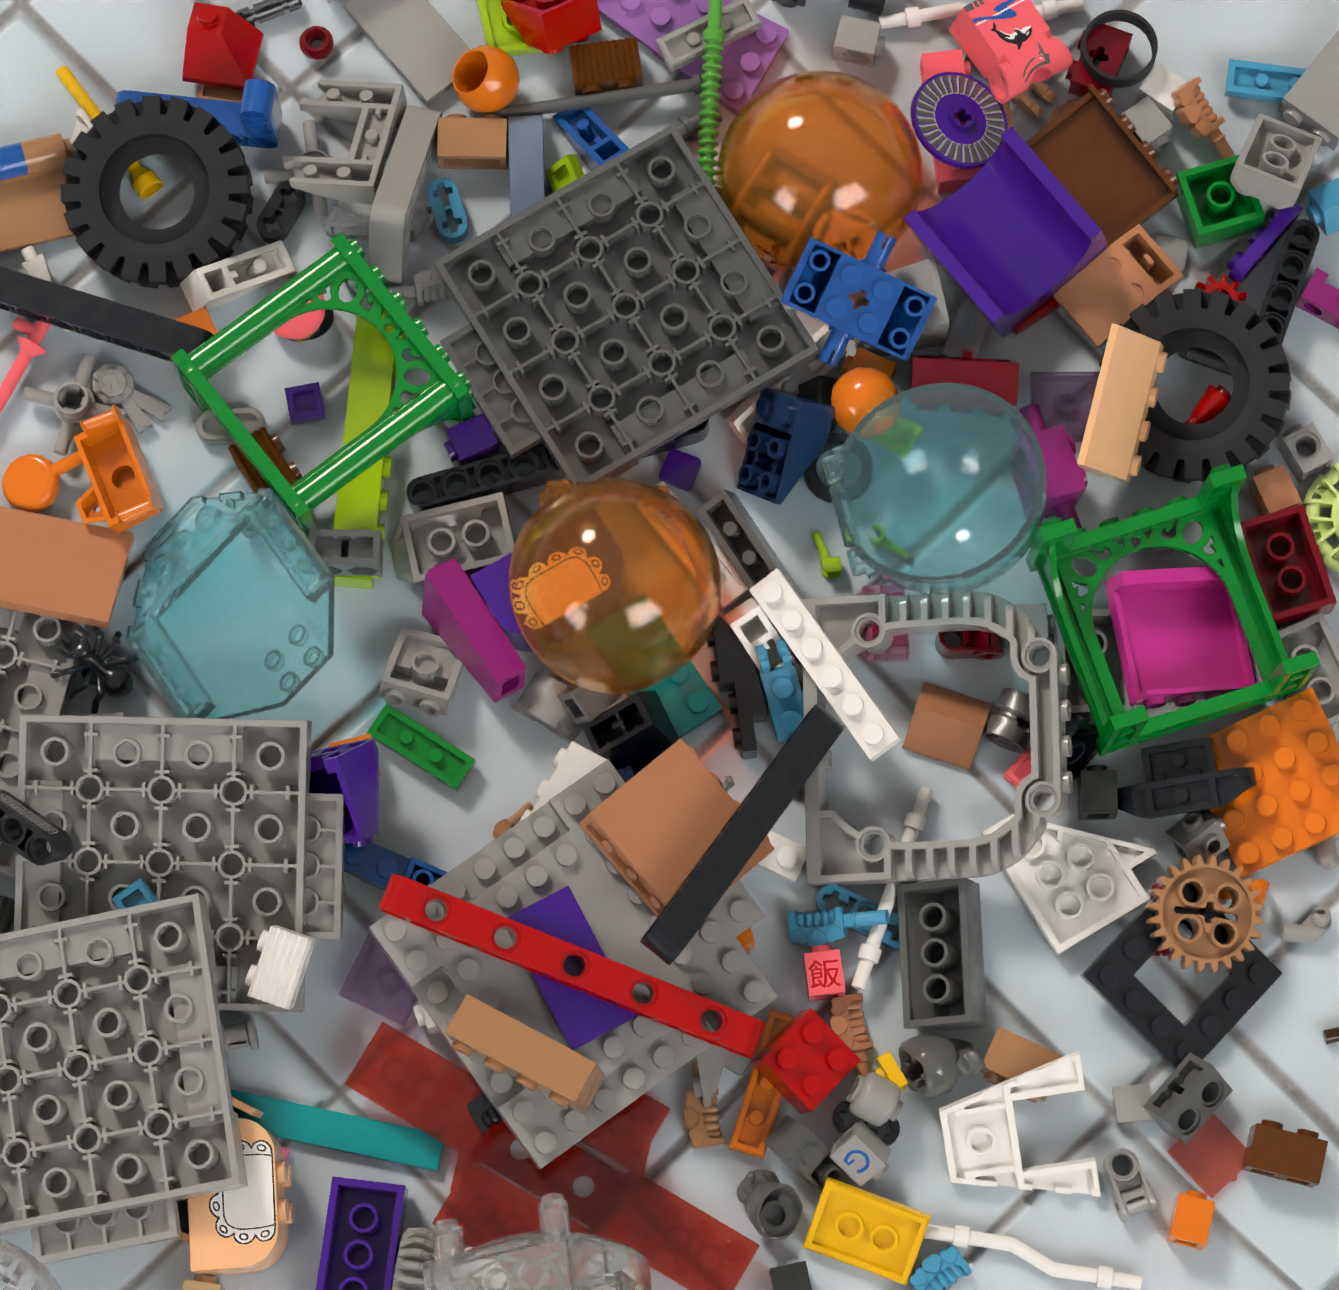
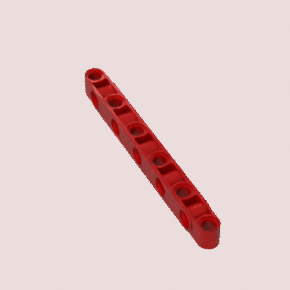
[378,874,765,1059]

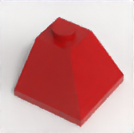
[182,2,264,90]

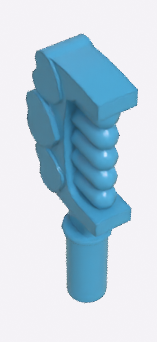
[788,906,889,947]
[908,1246,972,1290]

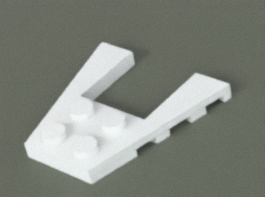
[939,1051,1101,1197]

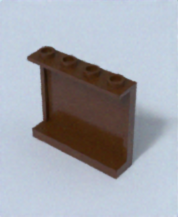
[1025,83,1179,246]

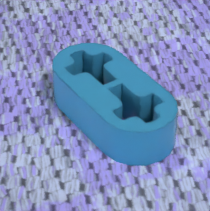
[427,178,469,244]

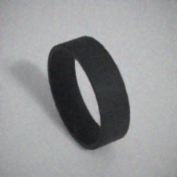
[1080,10,1158,88]

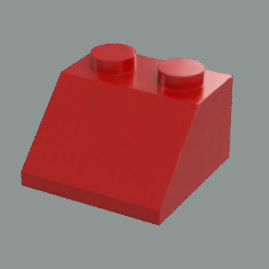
[501,0,602,54]

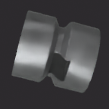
[982,688,1030,754]

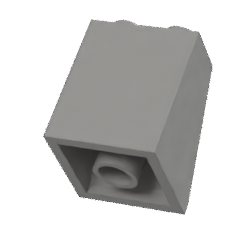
[849,257,950,357]

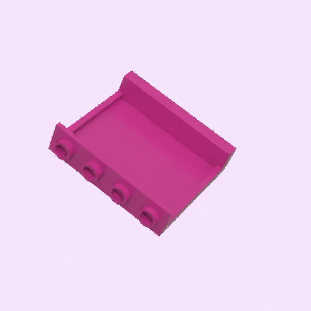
[1104,566,1260,709]

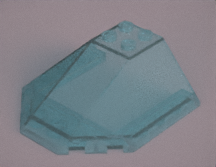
[126,488,335,719]

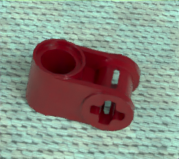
[935,630,1004,660]

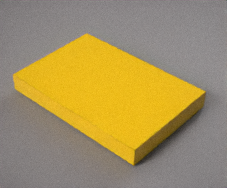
[803,1177,931,1285]

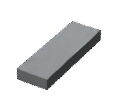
[655,0,762,72]

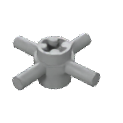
[22,354,127,456]

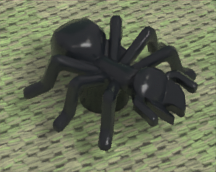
[50,624,140,714]

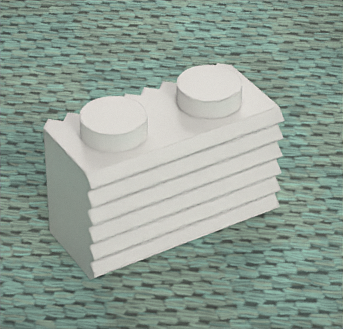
[245,925,317,1010]

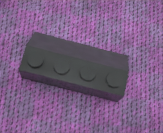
[897,878,987,1030]

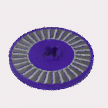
[910,72,1008,169]

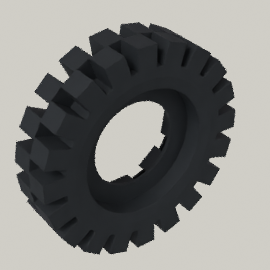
[60,95,254,289]
[1097,289,1292,483]

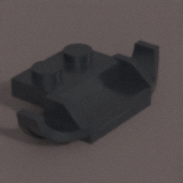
[1117,737,1257,819]

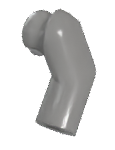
[1313,835,1339,871]

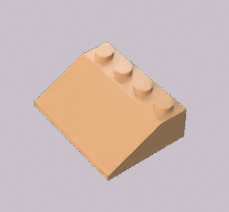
[1077,324,1168,484]

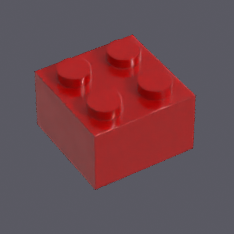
[751,1008,861,1114]

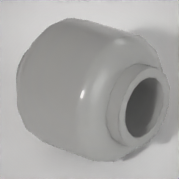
[846,1072,903,1126]

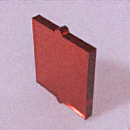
[1167,1114,1246,1199]

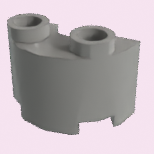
[512,667,584,744]

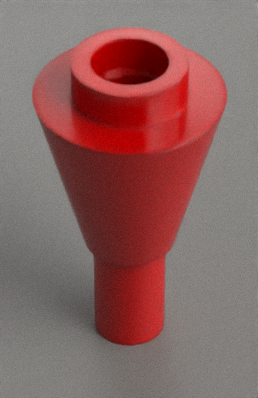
[1183,384,1231,424]

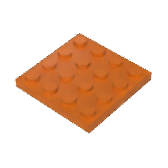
[1204,687,1339,878]

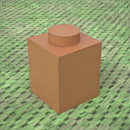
[1248,464,1302,516]

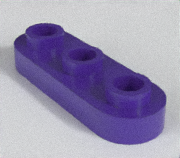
[1227,203,1304,284]

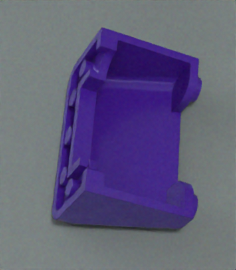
[310,738,380,848]

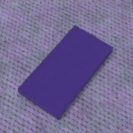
[507,885,637,1050]

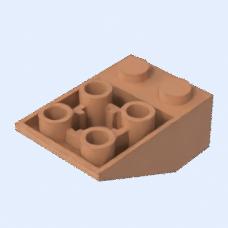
[1053,224,1184,348]

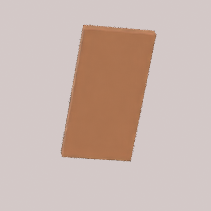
[0,506,134,629]

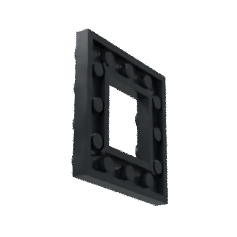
[1080,884,1283,1070]

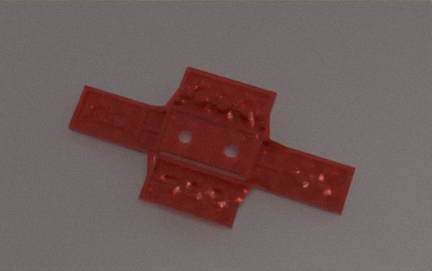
[345,1022,760,1290]

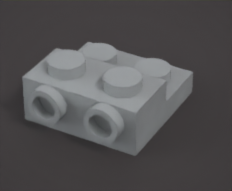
[379,625,464,717]

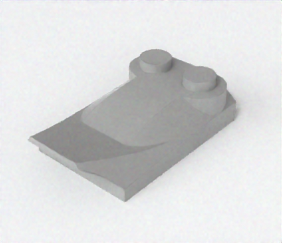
[1230,113,1323,209]
[389,492,517,585]
[1278,612,1339,742]

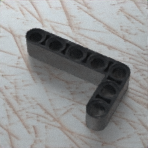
[1177,219,1320,376]
[0,790,72,866]

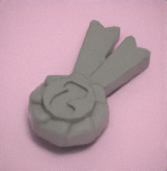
[92,363,171,434]

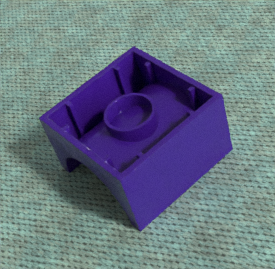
[903,127,1108,338]

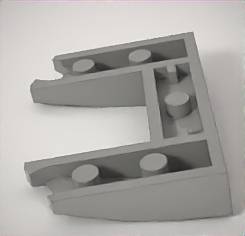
[282,80,407,204]

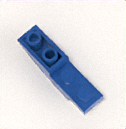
[344,843,448,891]

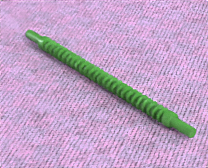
[697,0,725,186]

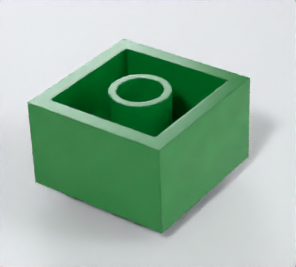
[1176,154,1265,249]

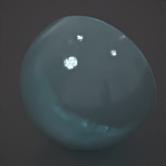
[821,383,1049,595]

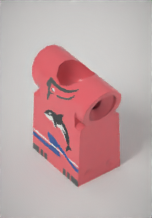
[949,0,1073,104]

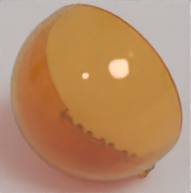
[716,70,923,270]
[509,478,722,694]

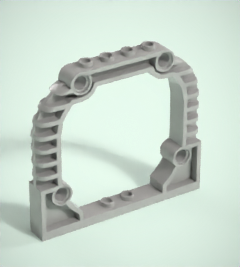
[802,591,1073,887]

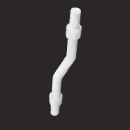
[878,0,1084,30]
[851,786,933,991]
[924,1224,1142,1290]

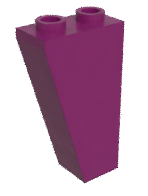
[422,558,527,703]

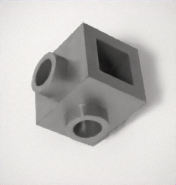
[1165,810,1231,866]

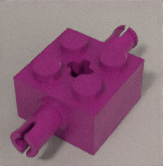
[1010,404,1088,529]

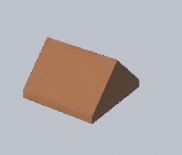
[902,682,992,771]

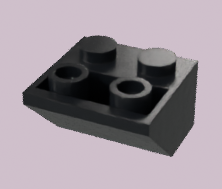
[581,690,679,783]

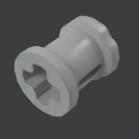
[221,1017,259,1055]

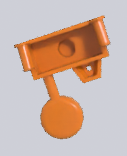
[2,404,164,534]

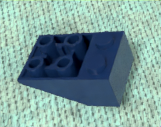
[737,388,835,505]

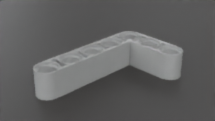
[368,105,442,284]

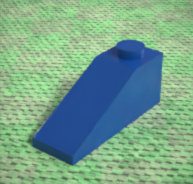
[552,108,629,171]

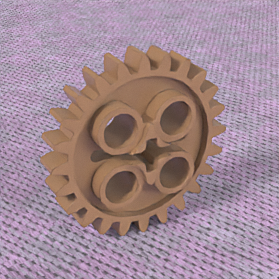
[1146,855,1265,973]

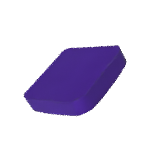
[659,449,701,491]

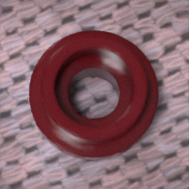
[299,26,334,60]

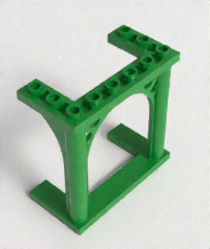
[171,232,476,545]
[1025,464,1320,756]

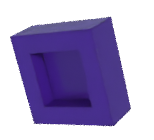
[284,382,326,425]

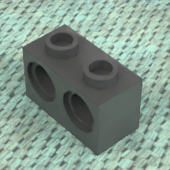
[307,529,384,576]
[1143,1052,1233,1145]

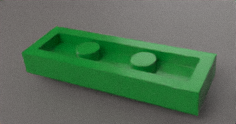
[367,703,476,792]

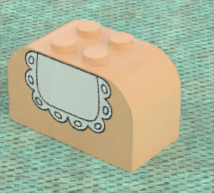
[188,1118,294,1276]

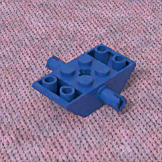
[780,231,937,368]

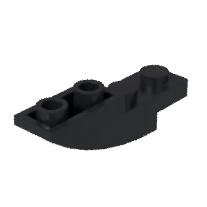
[706,615,767,759]

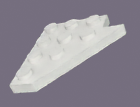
[981,814,1157,956]

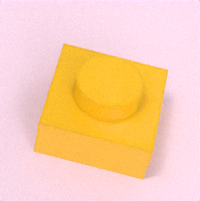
[874,1051,908,1091]

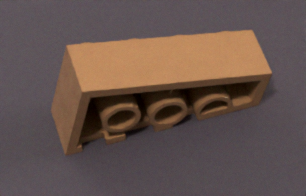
[445,994,605,1115]

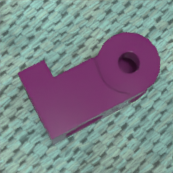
[1296,268,1339,329]

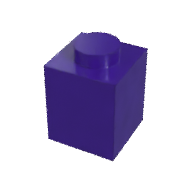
[443,413,500,465]

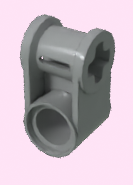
[1102,1148,1158,1222]

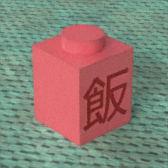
[803,945,845,1002]

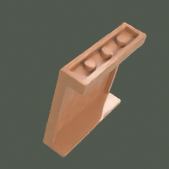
[578,738,775,917]

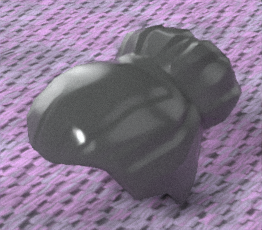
[736,1169,803,1240]

